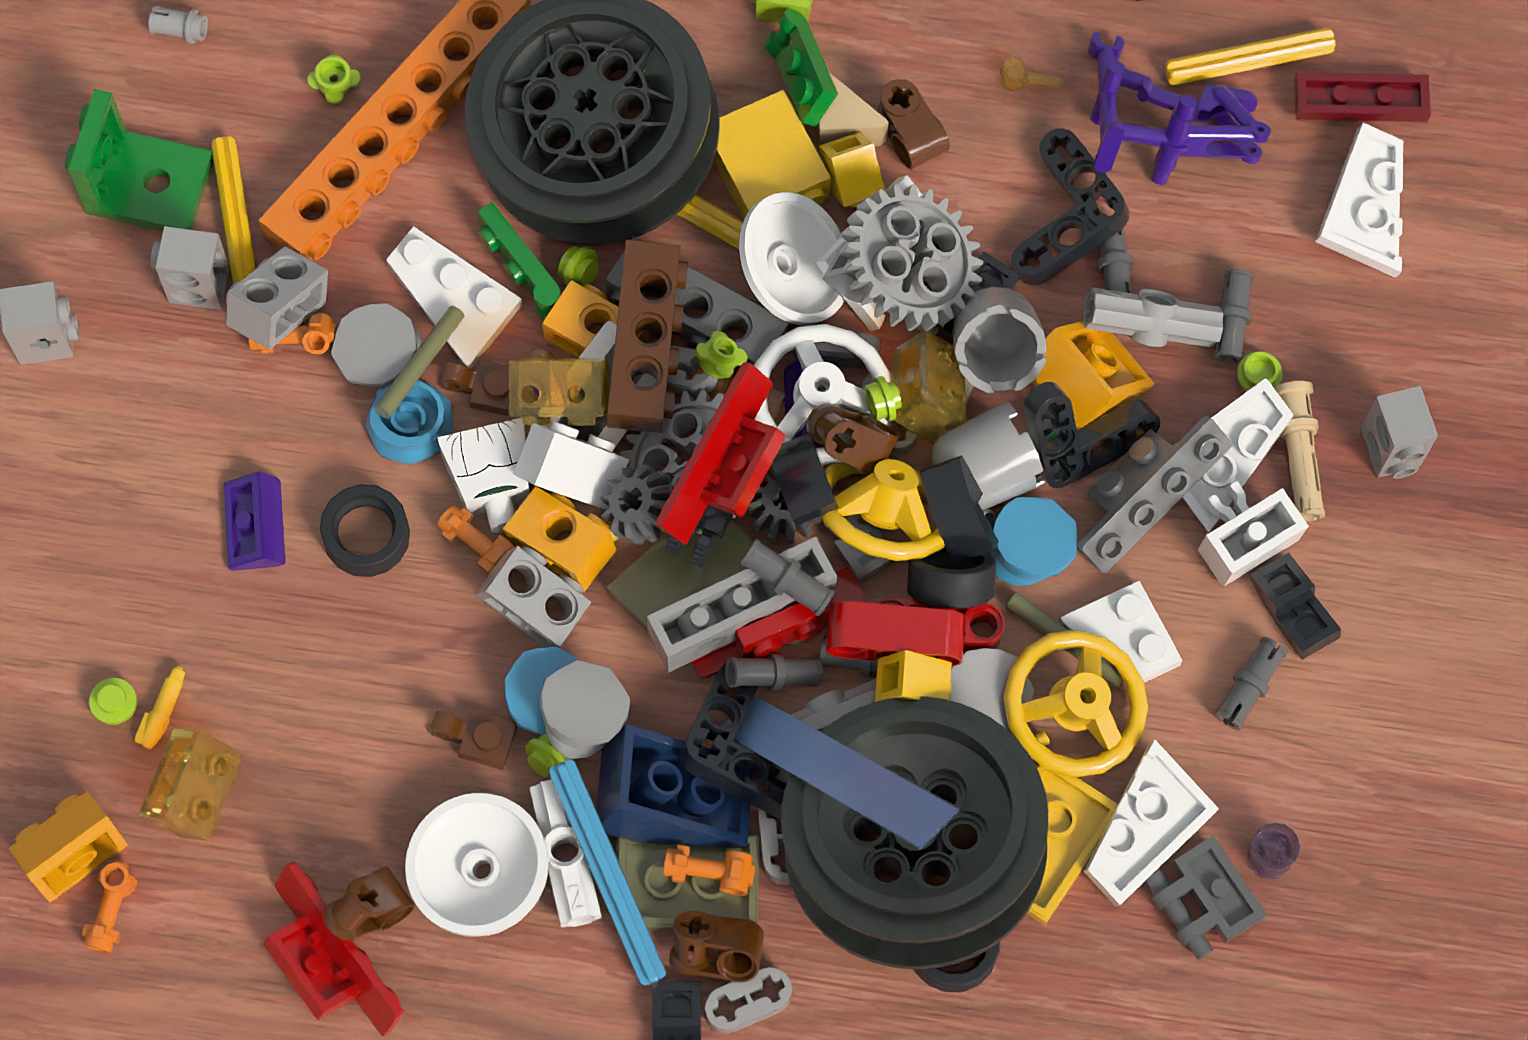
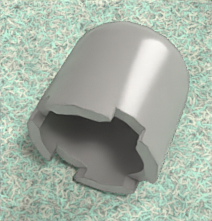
[952,286,1047,393]
[932,402,1045,510]

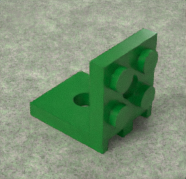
[65,89,214,231]

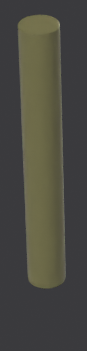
[375,306,465,419]
[1006,592,1124,689]

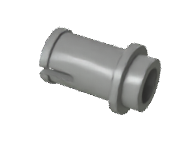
[148,5,208,44]

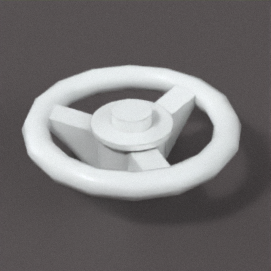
[754,324,891,465]

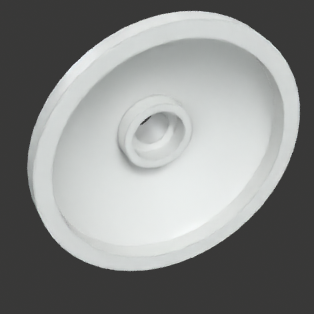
[739,192,845,325]
[405,793,549,937]

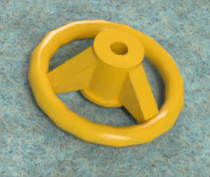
[820,459,945,561]
[1003,629,1149,777]

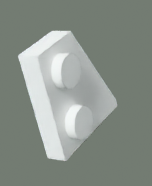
[1059,581,1183,683]

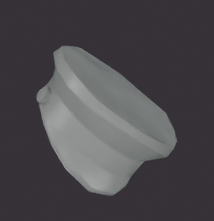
[331,303,422,387]
[949,648,1034,731]
[539,660,630,759]

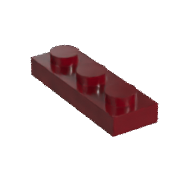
[1294,72,1431,122]

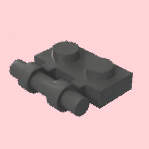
[1145,836,1267,960]

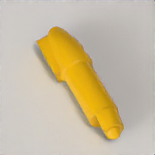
[135,666,185,750]

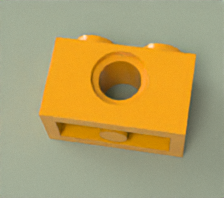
[542,280,649,359]
[503,486,617,593]

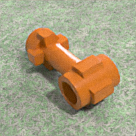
[249,313,337,354]
[437,505,515,574]
[663,845,756,896]
[82,860,138,954]

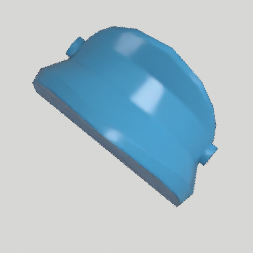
[366,381,453,465]
[991,497,1077,586]
[504,647,579,735]

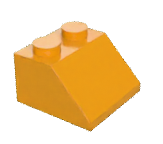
[1032,321,1155,431]
[8,791,128,903]

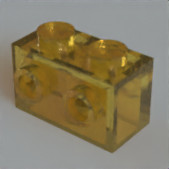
[893,329,967,445]
[509,358,608,426]
[138,729,243,841]

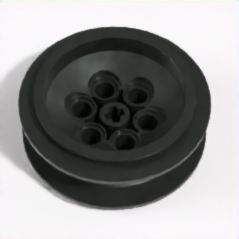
[465,0,720,246]
[781,696,1049,969]

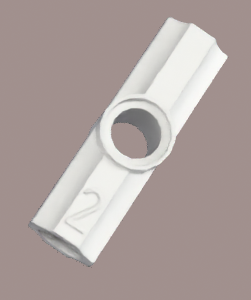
[530,780,602,927]

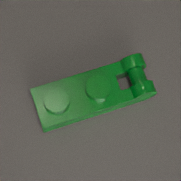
[763,9,838,126]
[477,202,561,321]

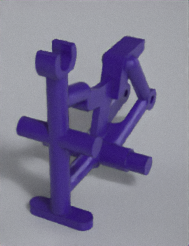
[1088,32,1271,185]

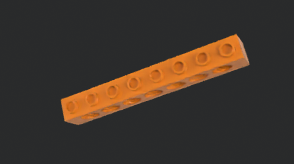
[258,0,531,261]

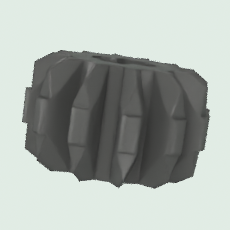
[600,465,674,545]
[746,473,822,545]

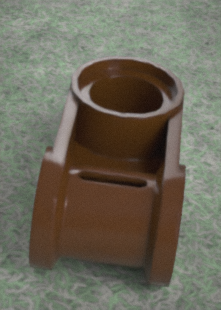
[877,79,950,170]
[806,403,900,475]
[323,867,415,941]
[669,911,764,983]

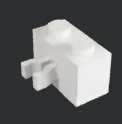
[513,421,629,510]
[1197,481,1309,587]

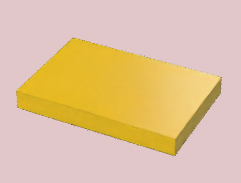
[1027,763,1118,926]

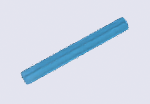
[549,759,666,985]

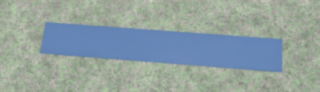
[722,695,959,849]

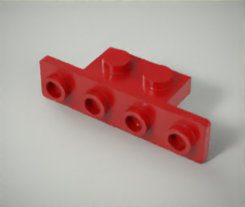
[656,362,786,544]
[692,567,868,679]
[263,862,403,1036]

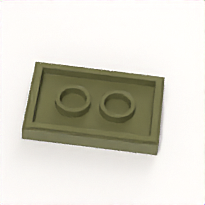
[607,520,753,632]
[615,835,759,931]

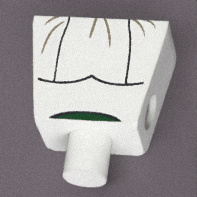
[437,417,530,533]

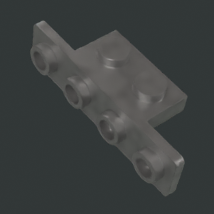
[1078,416,1232,573]

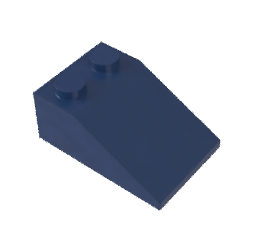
[596,724,753,849]

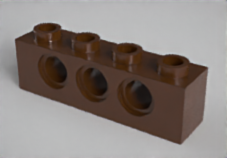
[607,240,688,433]

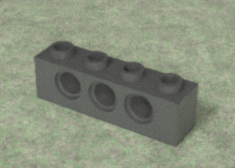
[605,237,789,374]

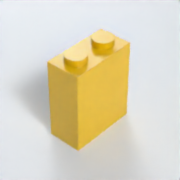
[713,90,831,219]

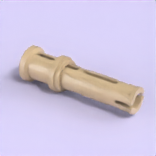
[1274,381,1325,522]

